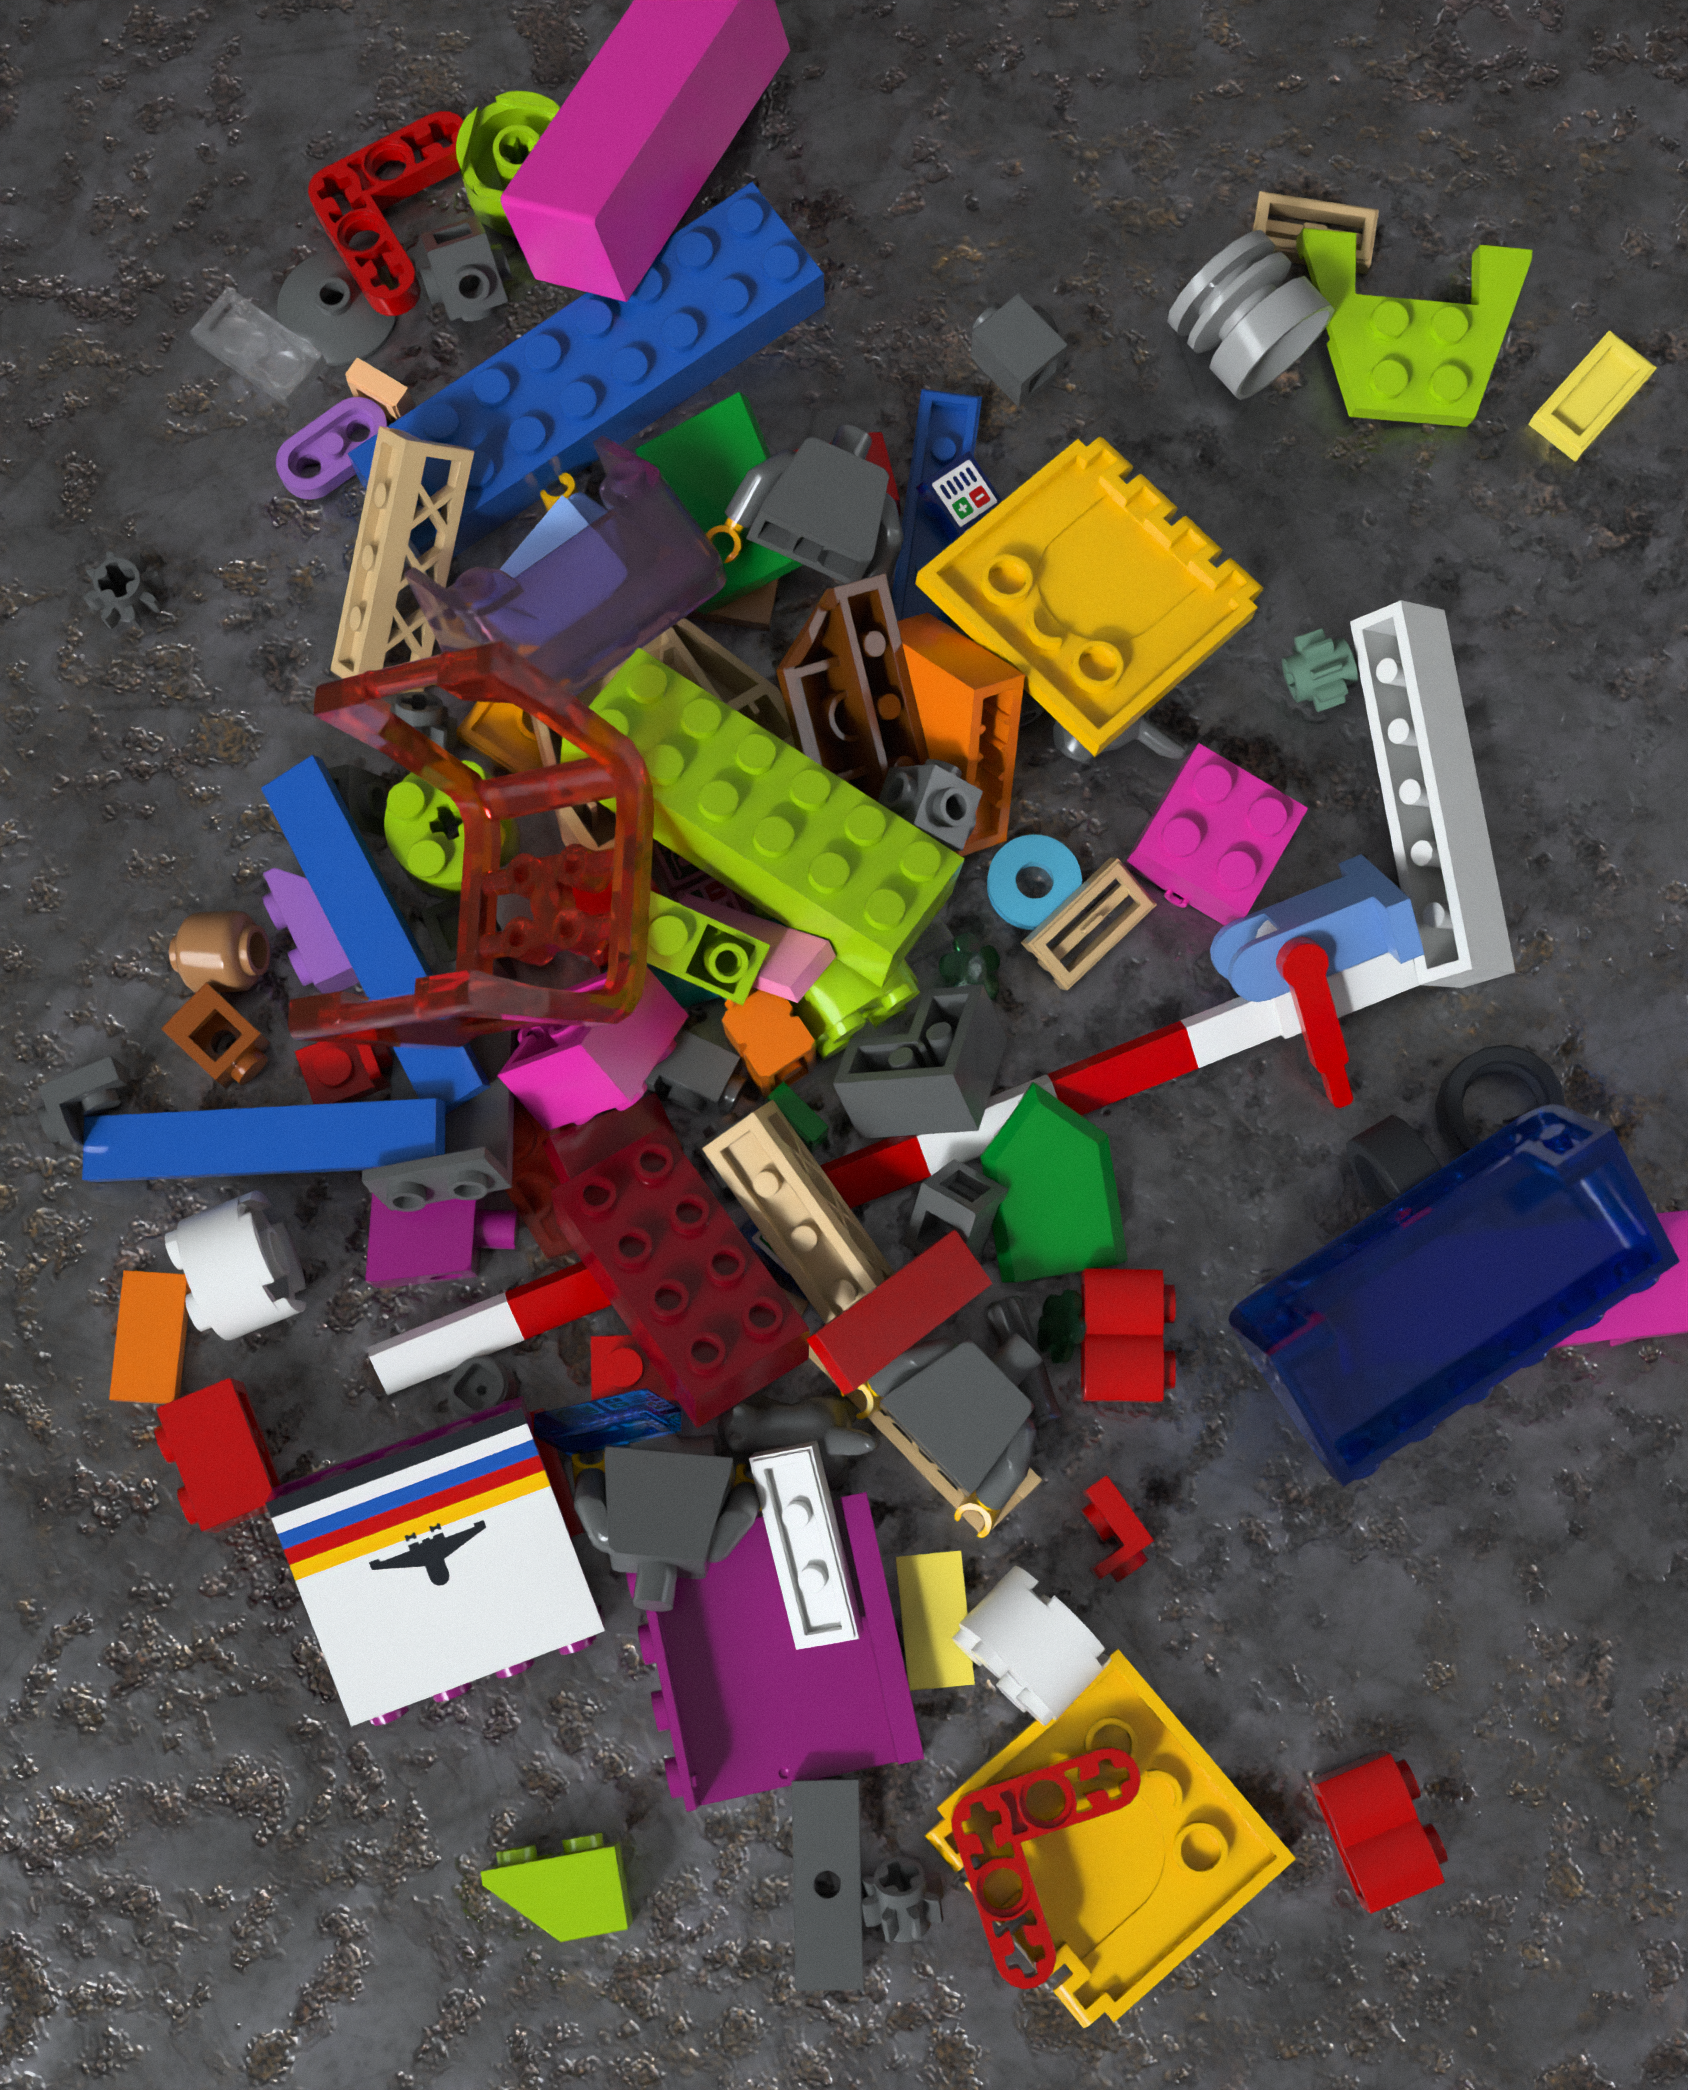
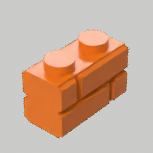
[722,987,817,1099]

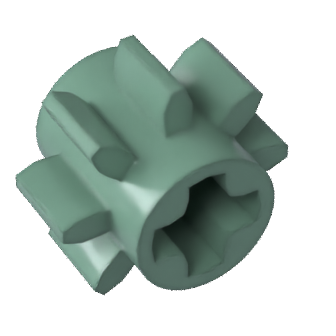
[1282,628,1358,712]

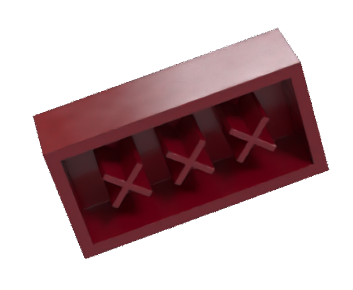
[551,1125,810,1428]

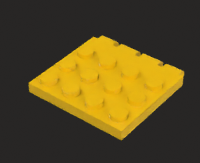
[915,436,1263,757]
[925,1648,1296,2028]

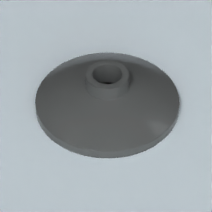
[277,251,398,366]

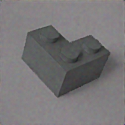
[833,984,1008,1139]

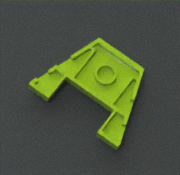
[1296,228,1532,427]

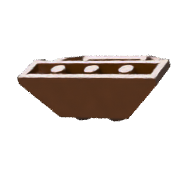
[776,573,930,802]

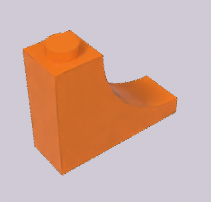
[897,612,1025,857]

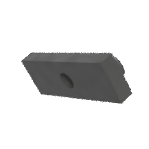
[792,1778,863,1991]

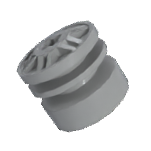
[1167,230,1335,400]

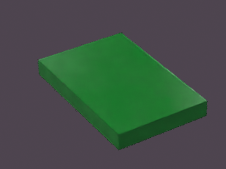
[635,392,803,616]

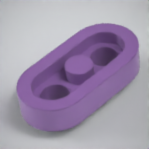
[276,397,389,499]

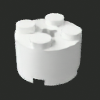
[165,1190,306,1341]
[952,1566,1112,1726]

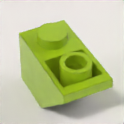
[613,886,770,1006]
[480,1832,633,1942]

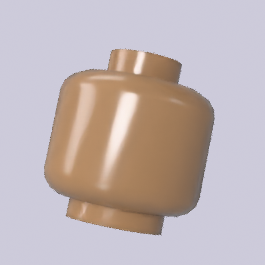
[169,910,270,993]

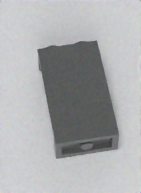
[362,953,517,1212]

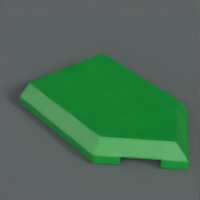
[980,1082,1128,1283]

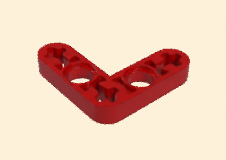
[308,111,464,316]
[950,1746,1141,1989]

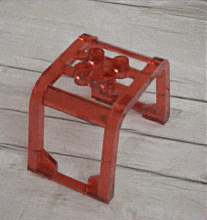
[288,640,654,1050]

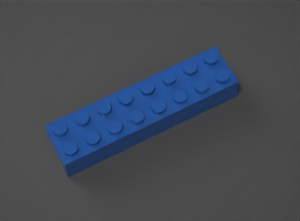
[347,182,825,574]

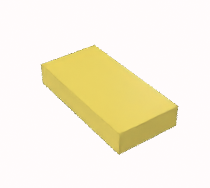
[1528,330,1657,462]
[896,1551,975,1691]

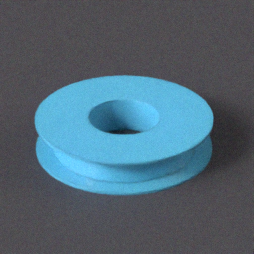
[987,834,1082,930]

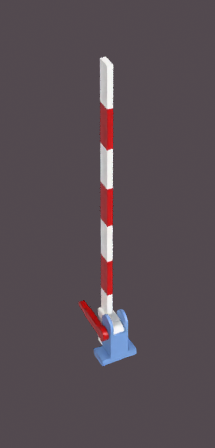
[368,854,1424,1395]

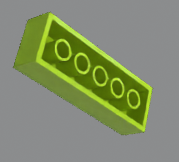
[559,647,965,988]

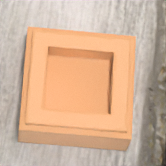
[345,358,416,423]

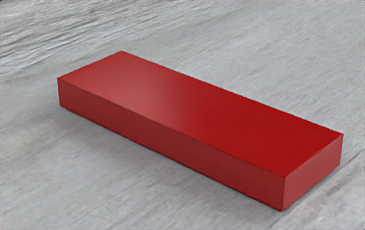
[806,1229,993,1395]

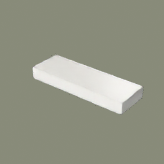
[749,1441,864,1650]

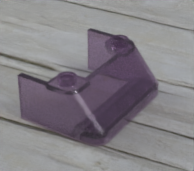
[404,435,727,713]

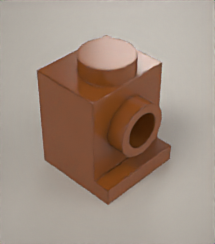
[161,982,271,1089]

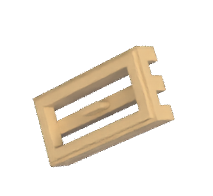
[1252,191,1379,274]
[1021,857,1157,991]

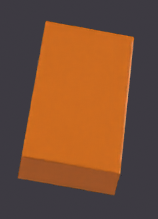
[109,1270,191,1404]

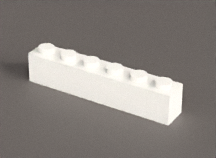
[1350,600,1515,988]

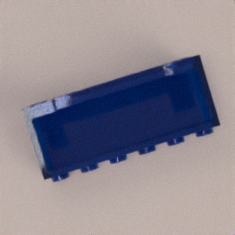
[1228,1104,1680,1487]

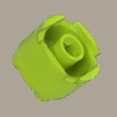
[456,91,560,237]
[384,760,520,900]
[787,958,920,1060]

